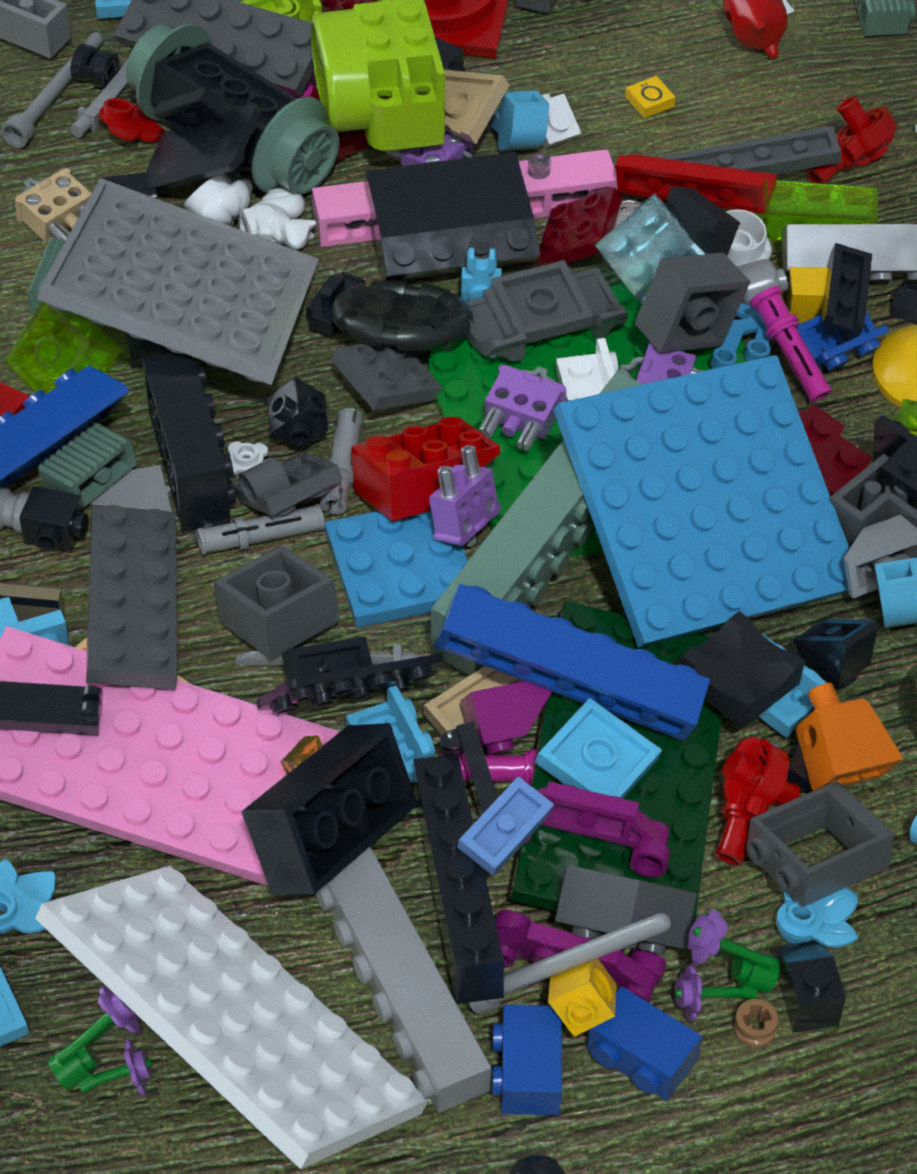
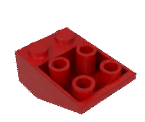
[351,417,500,521]

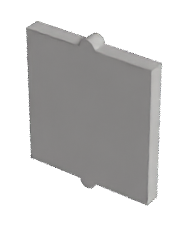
[91,465,172,512]

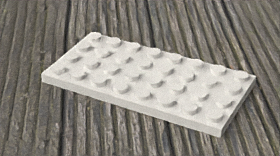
[35,866,429,1169]

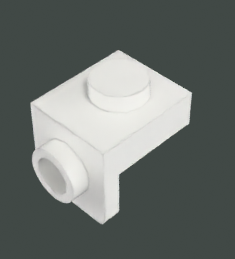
[542,94,581,149]

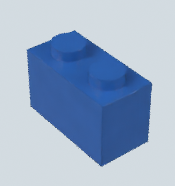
[587,986,702,1101]
[492,1005,562,1116]

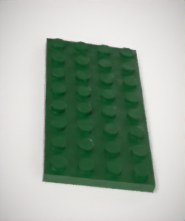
[509,601,722,943]

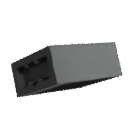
[746,781,895,907]

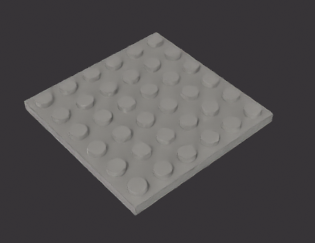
[37,178,319,385]

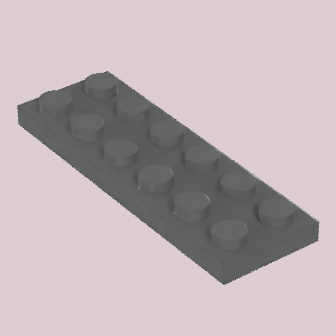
[114,0,314,97]
[86,505,177,690]

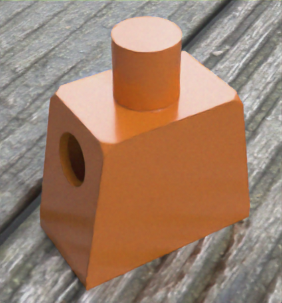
[796,683,903,791]

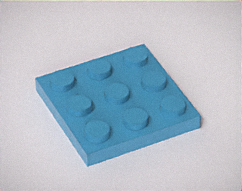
[325,510,468,628]

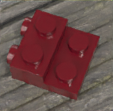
[797,403,872,497]

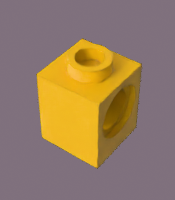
[548,958,617,1037]

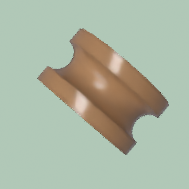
[734,999,779,1048]

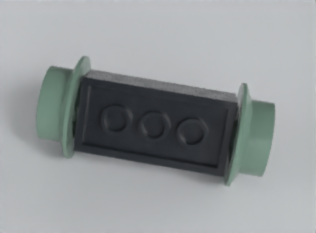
[126,24,339,194]

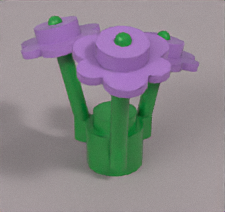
[674,909,780,1022]
[48,985,152,1096]

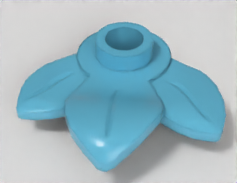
[0,860,56,934]
[776,887,858,948]

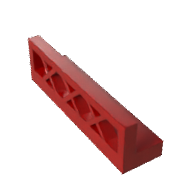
[615,154,777,214]

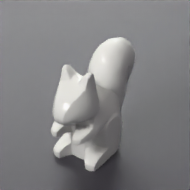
[239,187,316,250]

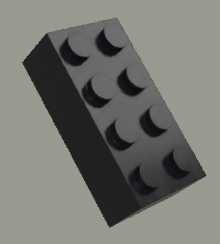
[143,352,236,533]
[241,723,418,894]

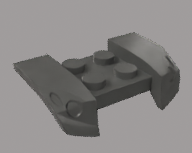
[465,260,628,361]

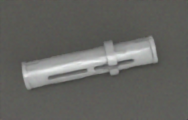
[320,408,363,515]
[196,504,325,555]

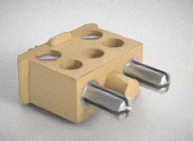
[15,168,92,243]

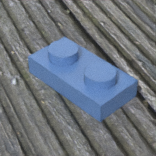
[457,776,554,876]

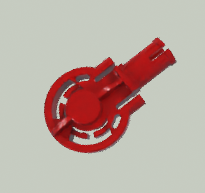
[806,96,898,188]
[714,737,800,866]

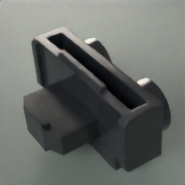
[306,272,365,337]

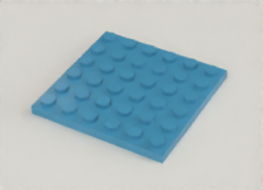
[553,355,850,648]

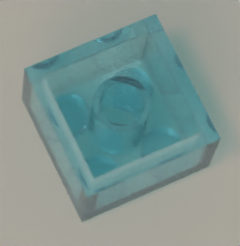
[595,193,707,303]

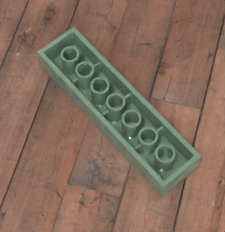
[431,371,642,676]

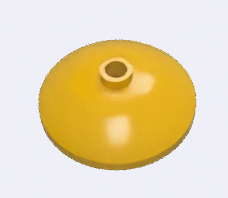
[872,325,917,414]

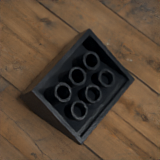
[365,151,540,282]

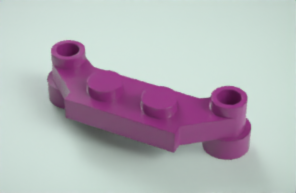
[524,781,670,877]
[495,910,667,1003]

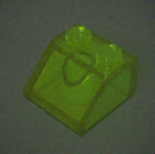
[4,301,122,394]

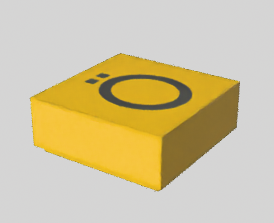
[625,76,676,118]

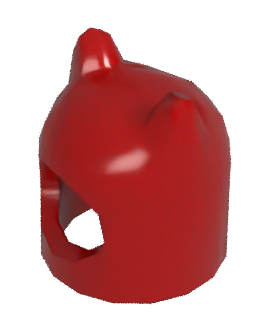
[722,0,788,58]

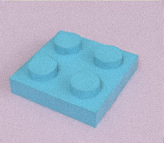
[535,698,662,799]

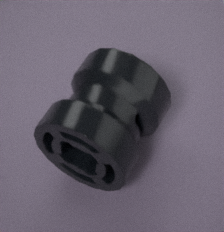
[70,44,120,88]

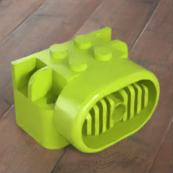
[311,0,445,151]

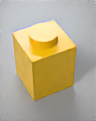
[786,267,829,322]

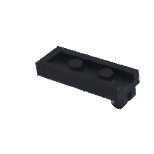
[821,243,872,342]
[0,681,103,735]
[441,721,498,816]

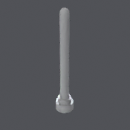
[0,32,103,148]
[468,913,671,1015]

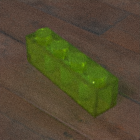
[722,180,878,240]

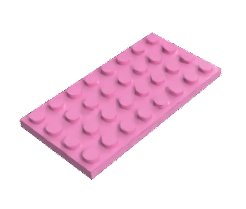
[0,626,339,886]

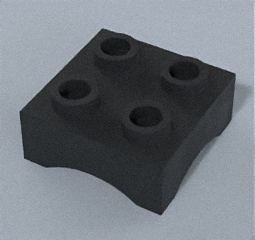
[645,187,740,265]
[679,611,806,729]

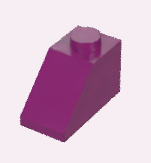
[460,681,552,756]

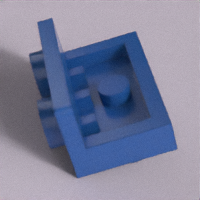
[797,311,889,372]

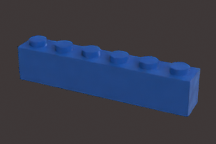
[434,583,710,741]

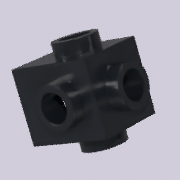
[268,377,328,451]

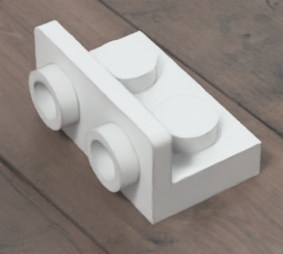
[556,338,618,401]

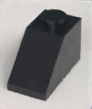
[793,619,878,689]
[770,941,846,1033]

